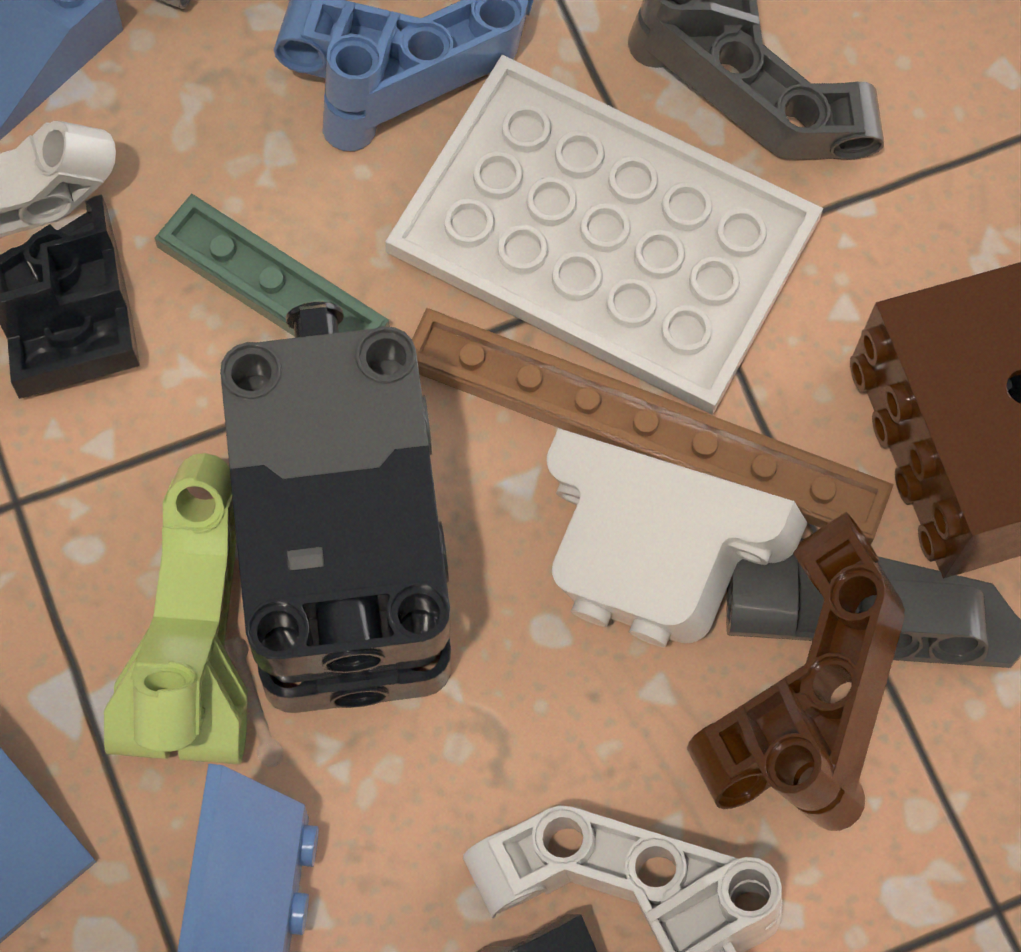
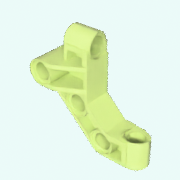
[104,453,248,765]

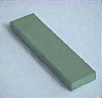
[155,193,390,337]

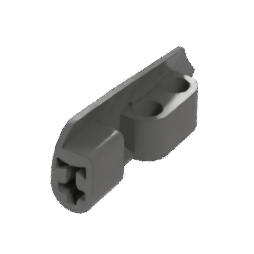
[726,538,1021,668]

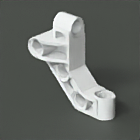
[0,121,116,238]
[463,805,782,952]

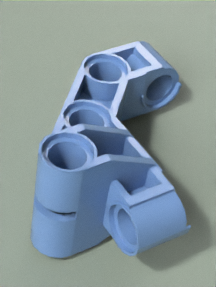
[274,0,533,151]

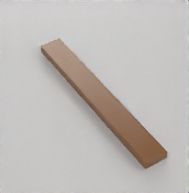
[412,308,894,545]

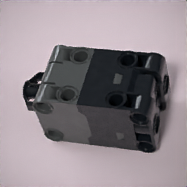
[220,301,451,713]

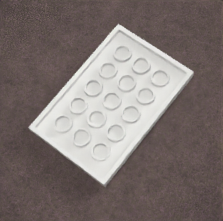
[385,55,823,415]

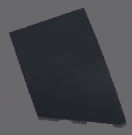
[0,194,140,399]

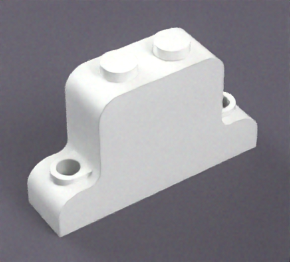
[547,428,807,647]

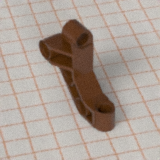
[687,512,905,831]

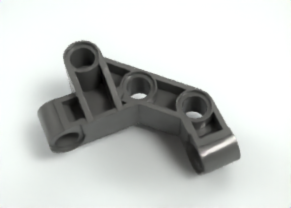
[628,0,884,160]

